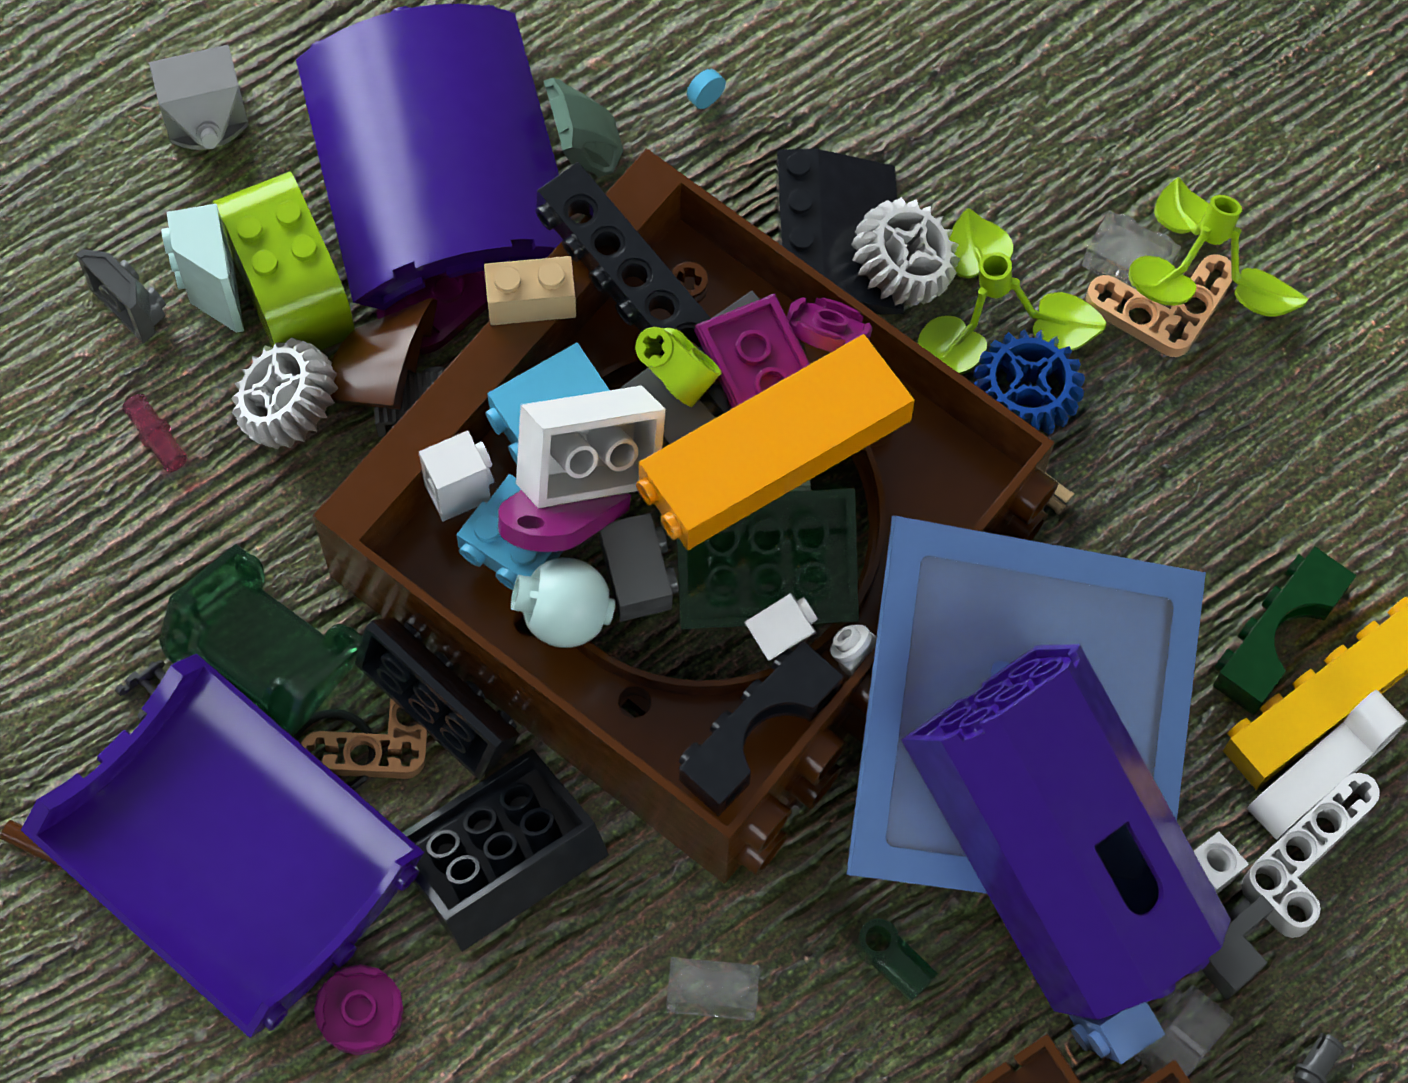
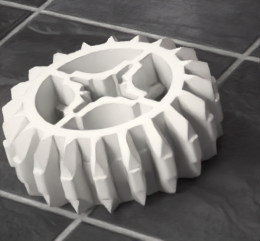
[851,197,960,307]
[231,338,338,449]

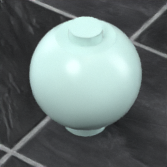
[511,558,615,648]

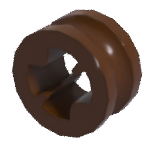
[672,262,708,303]

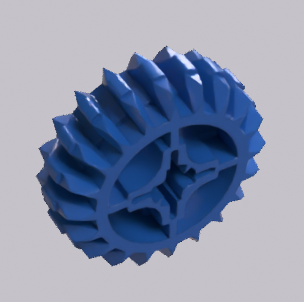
[973,328,1085,436]

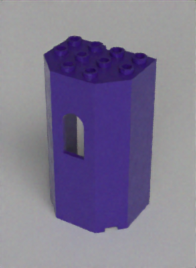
[901,644,1231,1020]

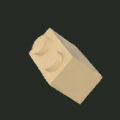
[484,256,576,325]

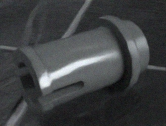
[1294,1033,1345,1083]

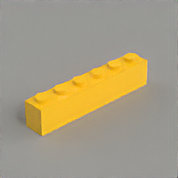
[1223,596,1408,790]

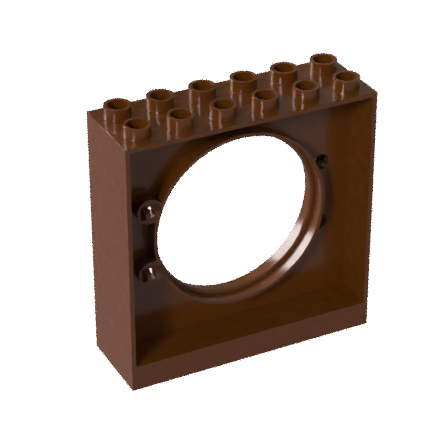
[312,148,1059,884]

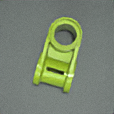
[635,327,722,407]

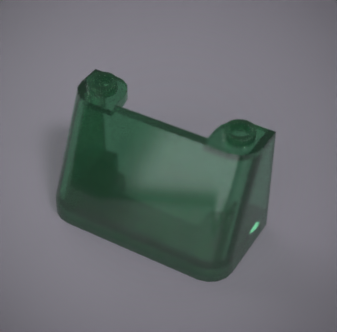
[159,544,362,737]

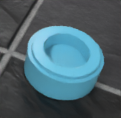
[687,69,726,109]

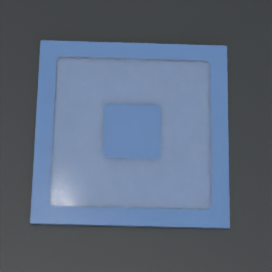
[846,516,1206,914]

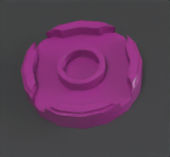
[787,297,872,352]
[314,964,404,1055]

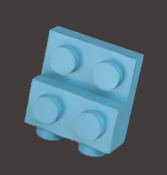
[456,474,564,590]

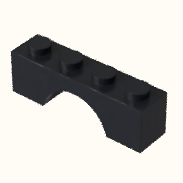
[679,641,844,817]

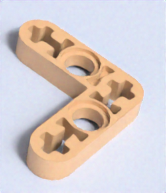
[1086,254,1232,357]

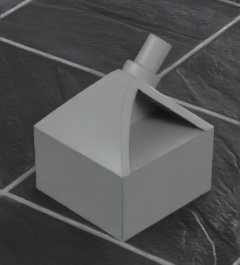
[149,44,249,150]

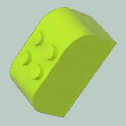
[213,171,355,350]

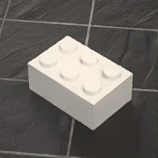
[516,386,666,509]

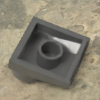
[76,249,166,343]

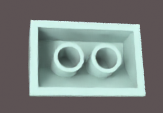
[161,204,244,333]

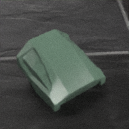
[544,77,623,178]

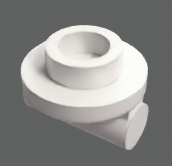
[831,625,877,676]

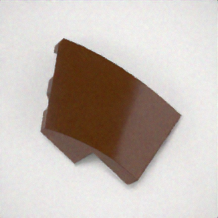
[330,298,438,410]

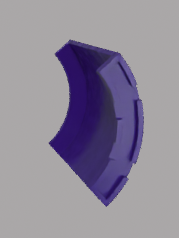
[296,4,571,310]
[21,653,425,1038]

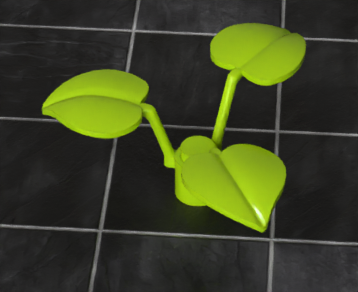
[1128,177,1309,317]
[918,208,1106,375]

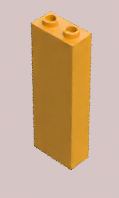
[636,334,914,551]

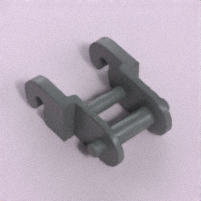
[115,660,166,721]

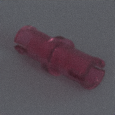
[122,394,188,473]

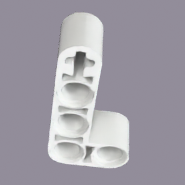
[1247,689,1407,841]
[1242,773,1380,938]

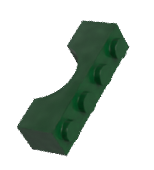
[1212,546,1357,716]

